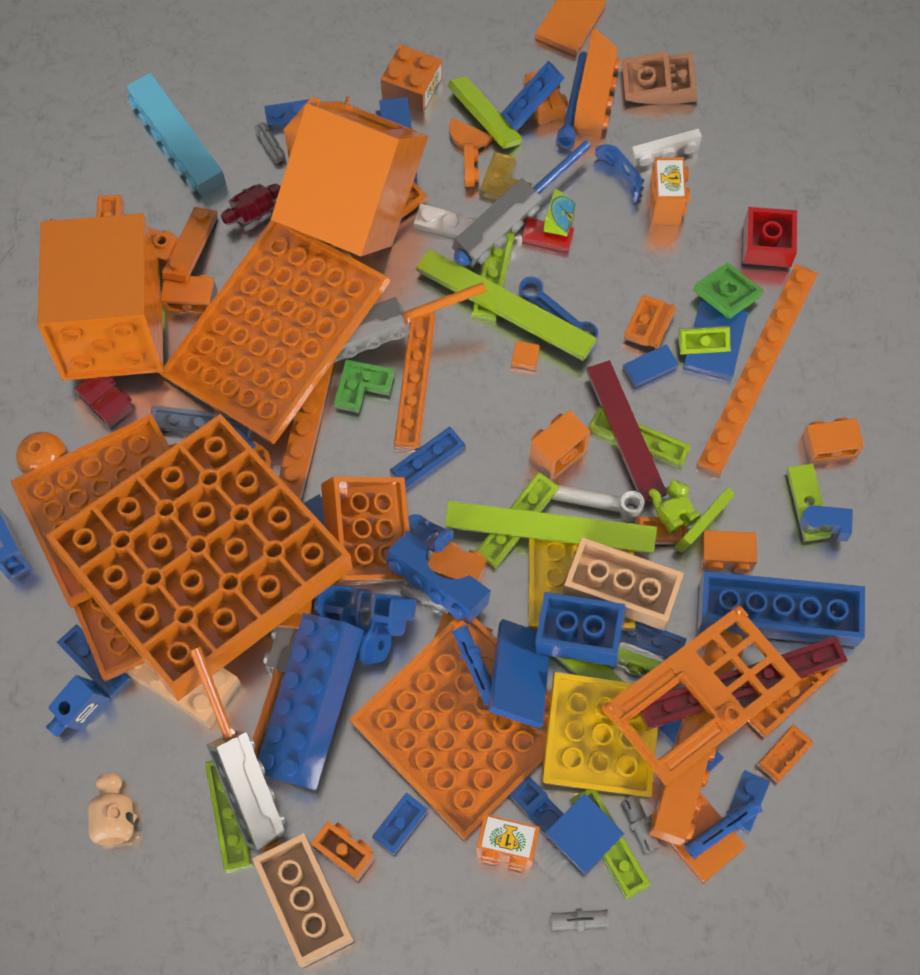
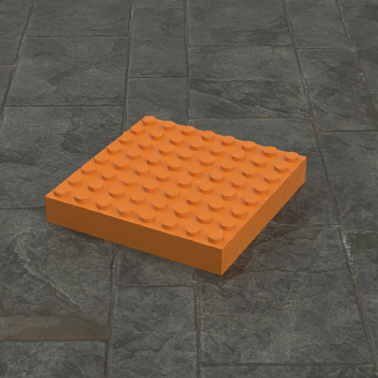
[46,414,353,701]

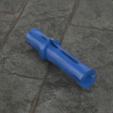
[452,625,492,707]
[684,797,763,859]

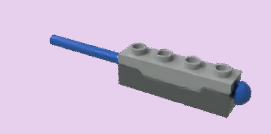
[451,140,591,268]

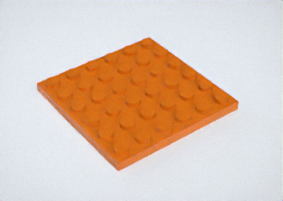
[10,414,170,608]
[349,618,551,840]

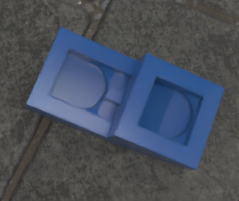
[509,775,564,839]

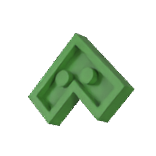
[334,360,395,413]

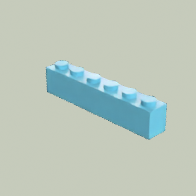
[126,73,226,198]

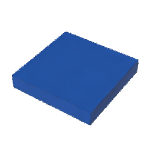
[545,793,625,875]

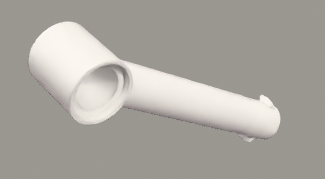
[523,478,644,522]

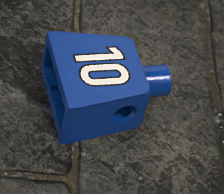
[46,675,111,737]

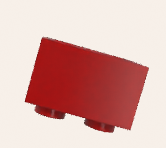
[743,207,797,267]

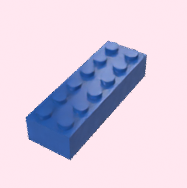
[697,571,865,646]
[258,613,364,790]

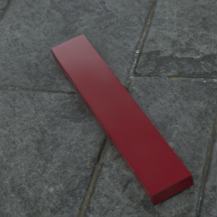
[586,360,667,503]

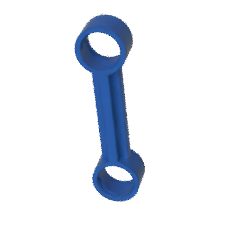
[519,277,598,347]

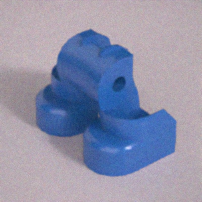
[314,585,417,665]

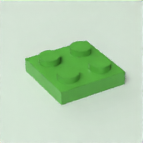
[693,262,764,319]

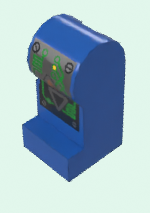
[800,505,853,541]

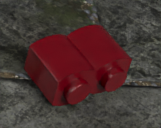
[74,376,133,429]

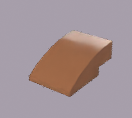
[622,51,698,104]

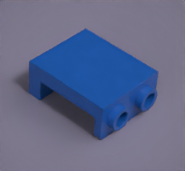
[0,508,32,579]

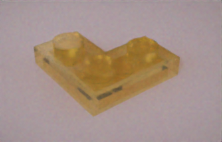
[479,152,532,200]

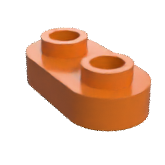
[464,143,479,187]

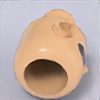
[88,773,137,845]

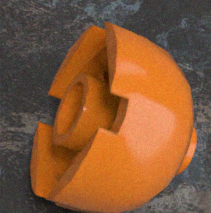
[15,431,68,474]

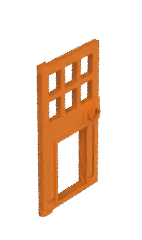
[601,605,801,786]

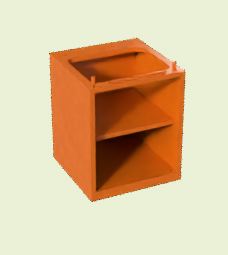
[271,96,429,256]
[37,213,163,381]

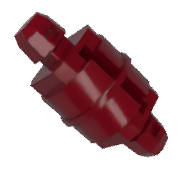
[221,184,281,225]

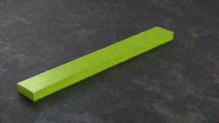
[416,249,597,361]
[445,501,657,554]

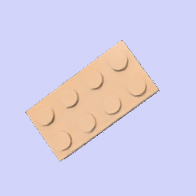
[563,537,684,631]
[125,663,241,729]
[252,833,354,968]

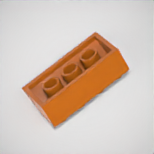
[574,29,621,138]

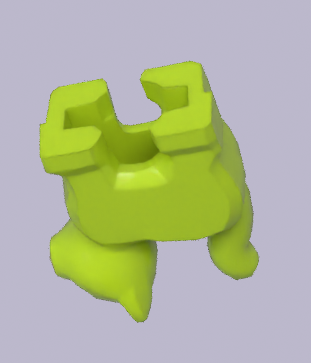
[649,479,701,534]

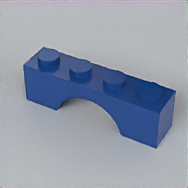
[386,531,491,625]

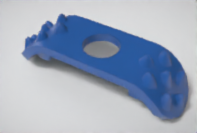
[595,144,645,203]
[408,514,454,554]

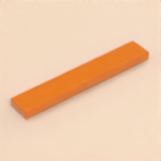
[394,312,436,451]

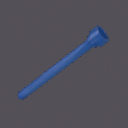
[556,51,587,147]

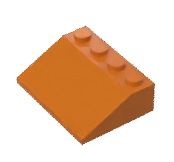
[321,476,410,586]

